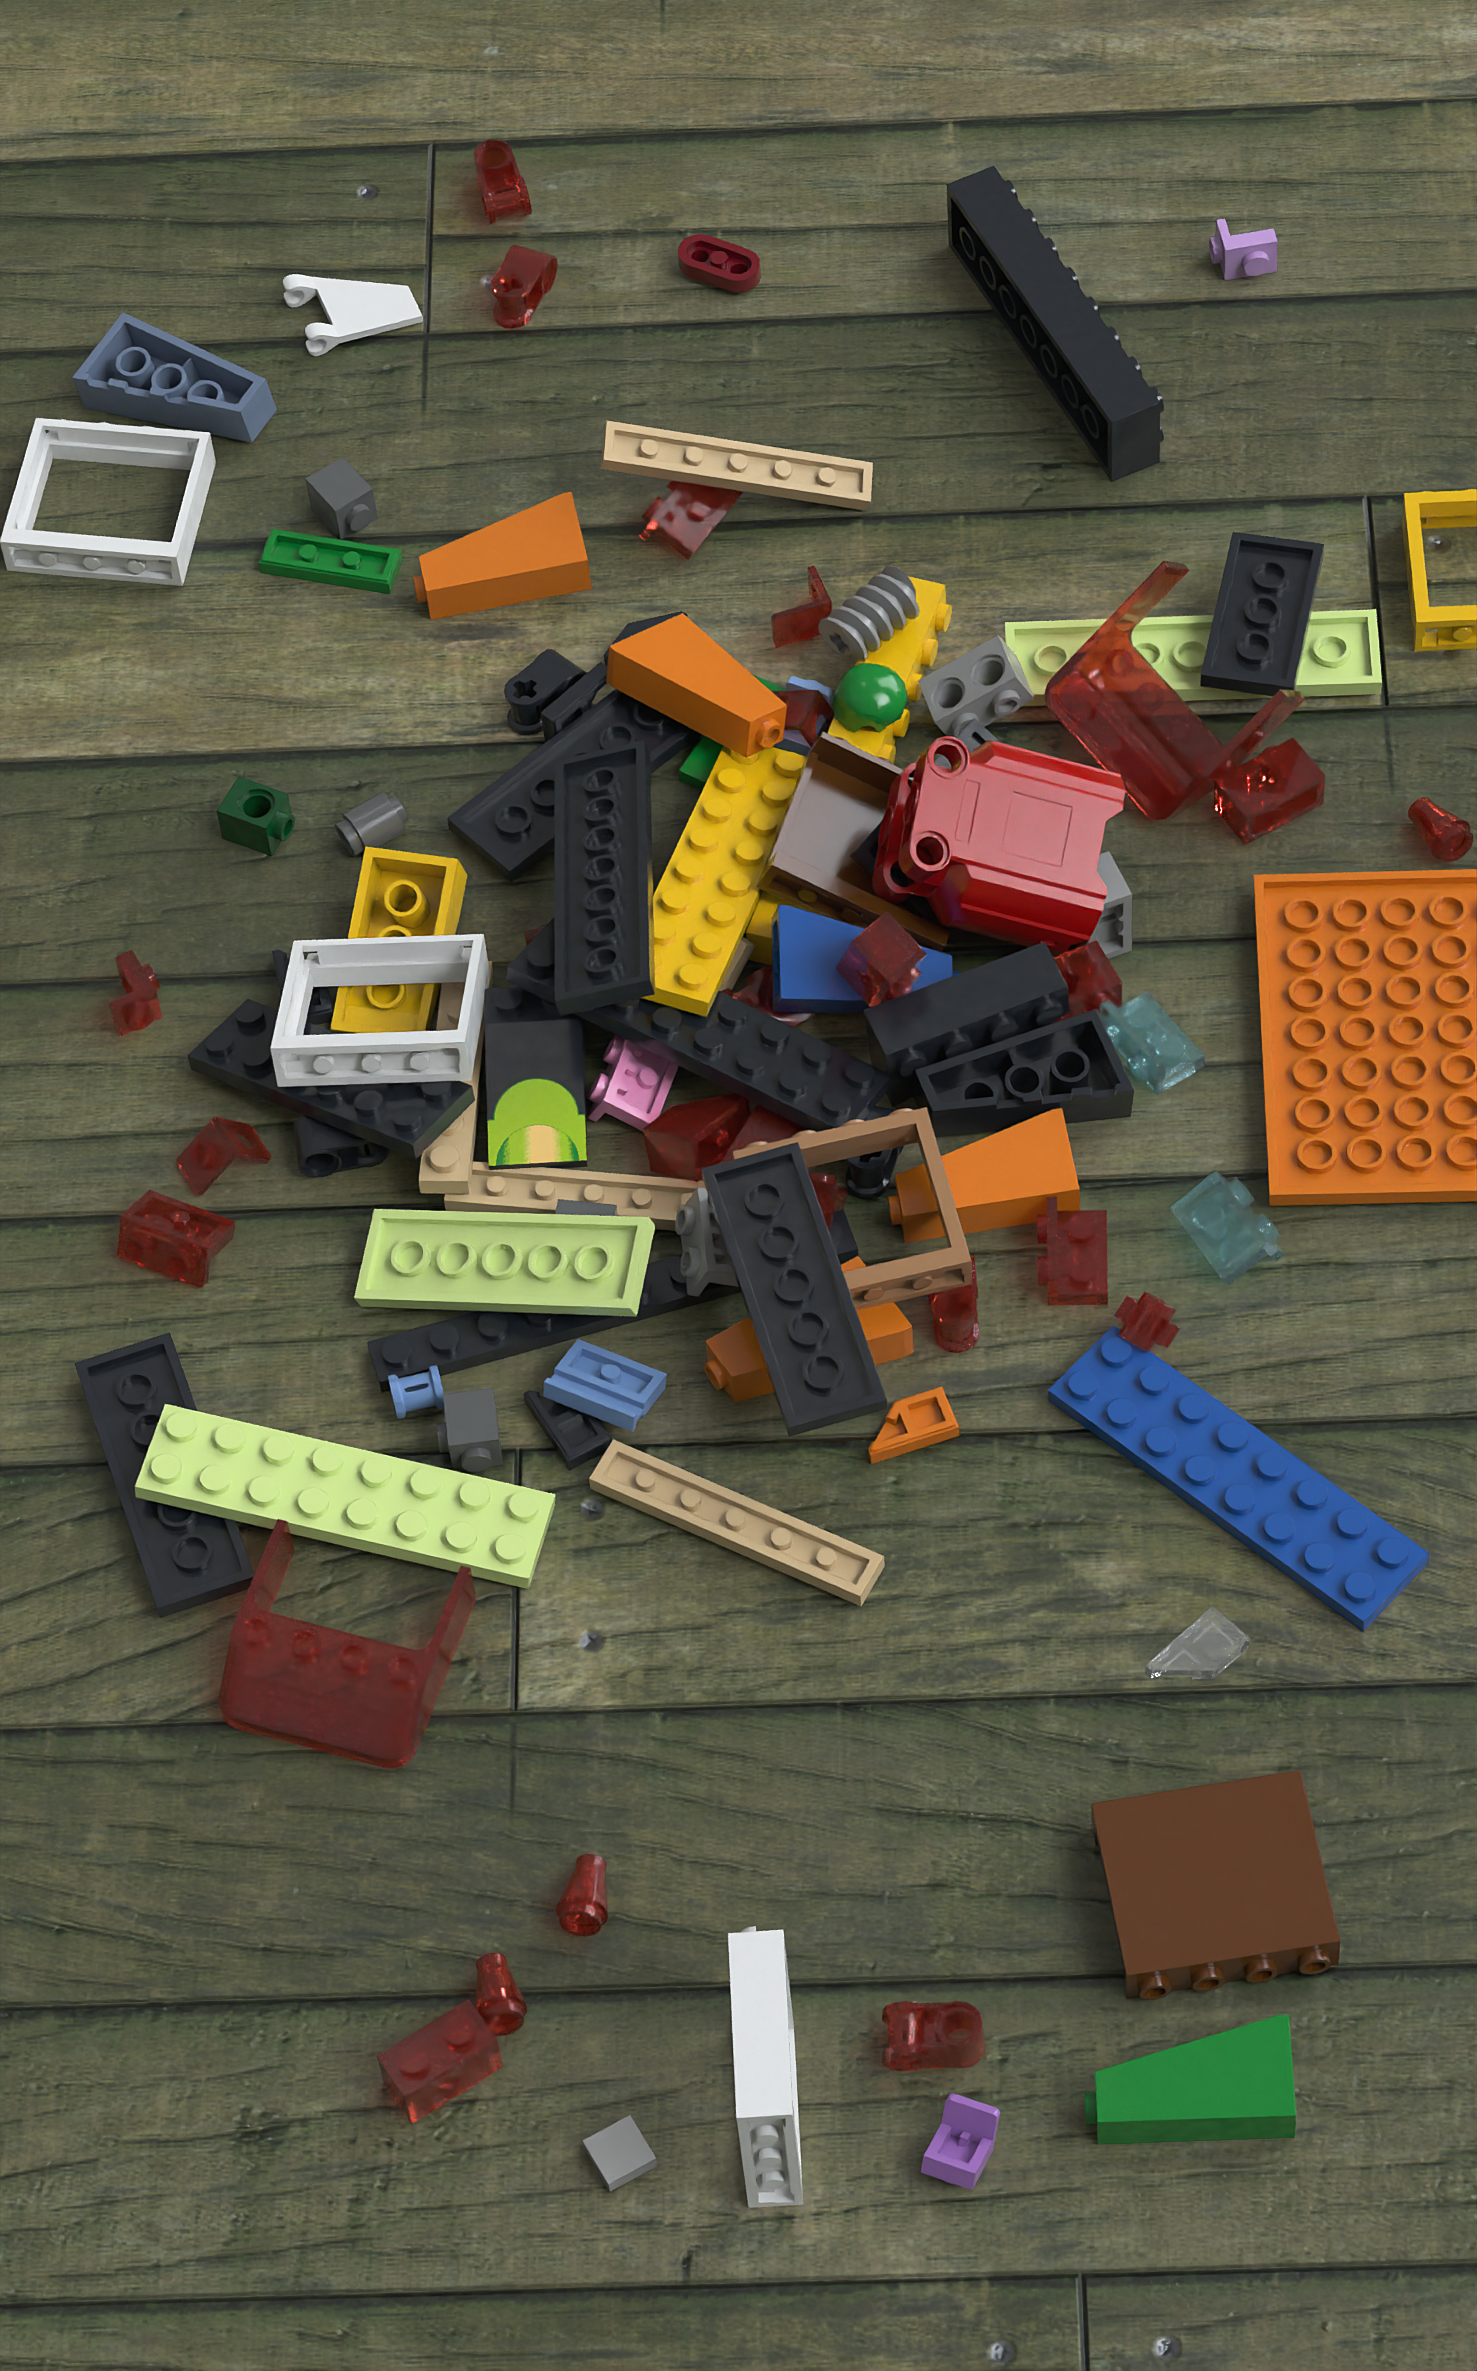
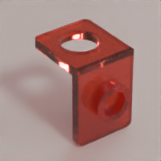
[771,565,832,648]
[772,690,834,748]
[176,1116,272,1195]

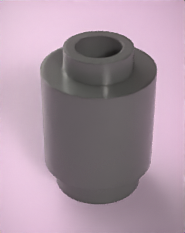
[335,792,408,857]

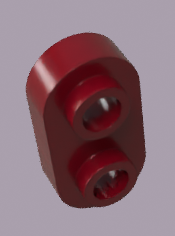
[678,234,761,293]

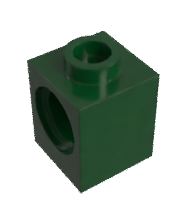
[216,776,295,856]

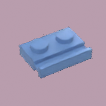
[543,1339,667,1432]

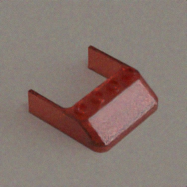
[1045,561,1306,820]
[218,1519,476,1768]

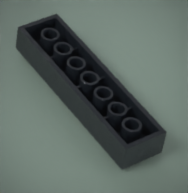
[946,166,1164,482]

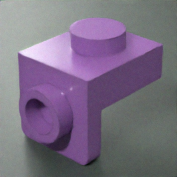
[921,2093,1000,2190]

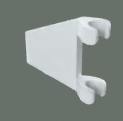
[283,274,423,356]

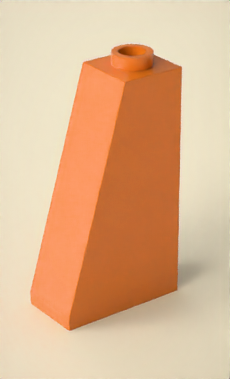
[413,492,592,620]
[606,613,787,758]
[888,1108,1080,1243]
[703,1256,914,1403]

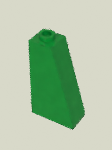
[1085,2014,1296,2145]

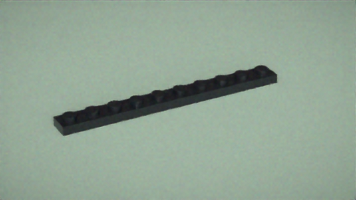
[367,1209,859,1393]

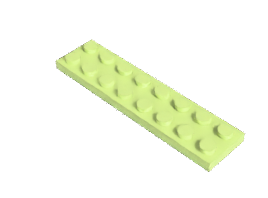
[1005,609,1382,706]
[135,1404,555,1589]

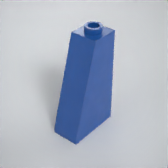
[771,905,959,1014]

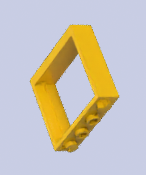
[1402,489,1477,651]

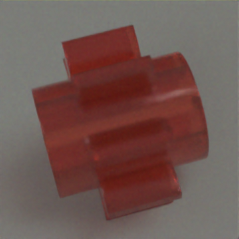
[1114,1291,1180,1353]

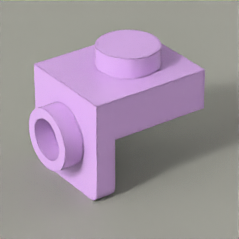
[1209,218,1278,280]

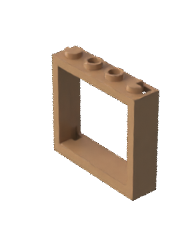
[733,1107,972,1310]

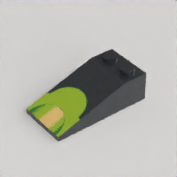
[485,987,587,1170]

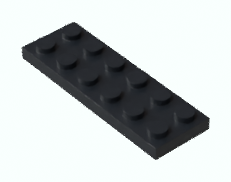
[447,689,702,882]
[187,999,475,1159]
[702,1142,887,1437]
[75,1332,258,1618]

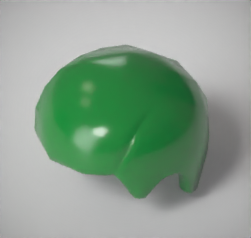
[832,663,908,732]

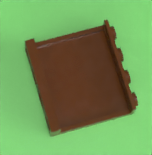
[757,732,951,952]
[1091,1770,1340,2000]

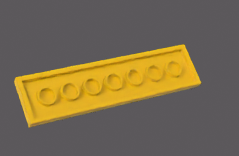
[641,746,806,1017]

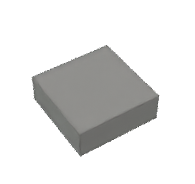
[582,2115,657,2192]

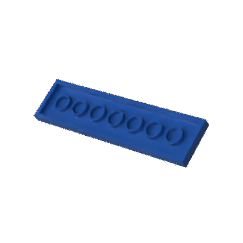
[1048,1325,1429,1632]

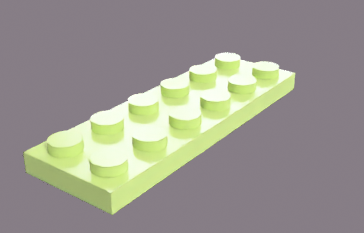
[354,1209,655,1317]

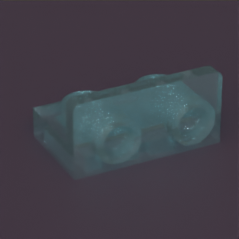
[1100,991,1205,1095]
[1170,1170,1285,1285]

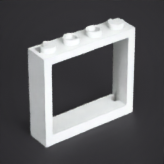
[0,418,216,586]
[270,934,490,1087]
[728,1926,803,2208]

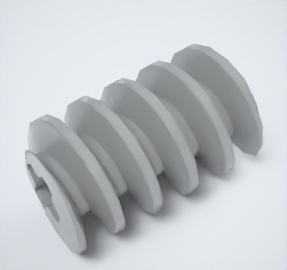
[818,565,920,663]

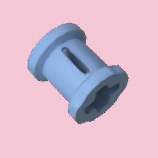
[388,1365,444,1419]

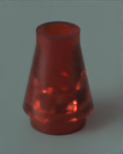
[1408,797,1473,862]
[556,1854,608,1937]
[474,1953,527,2036]

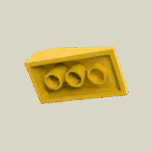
[330,846,467,1034]

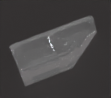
[1145,1606,1250,1679]

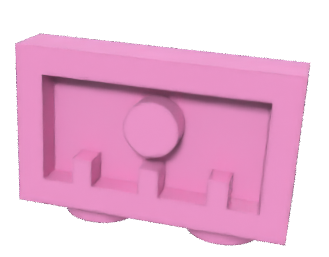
[587,1035,679,1134]

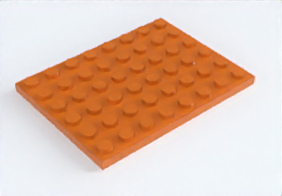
[1253,869,1477,1206]

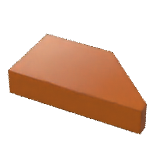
[868,1386,959,1464]

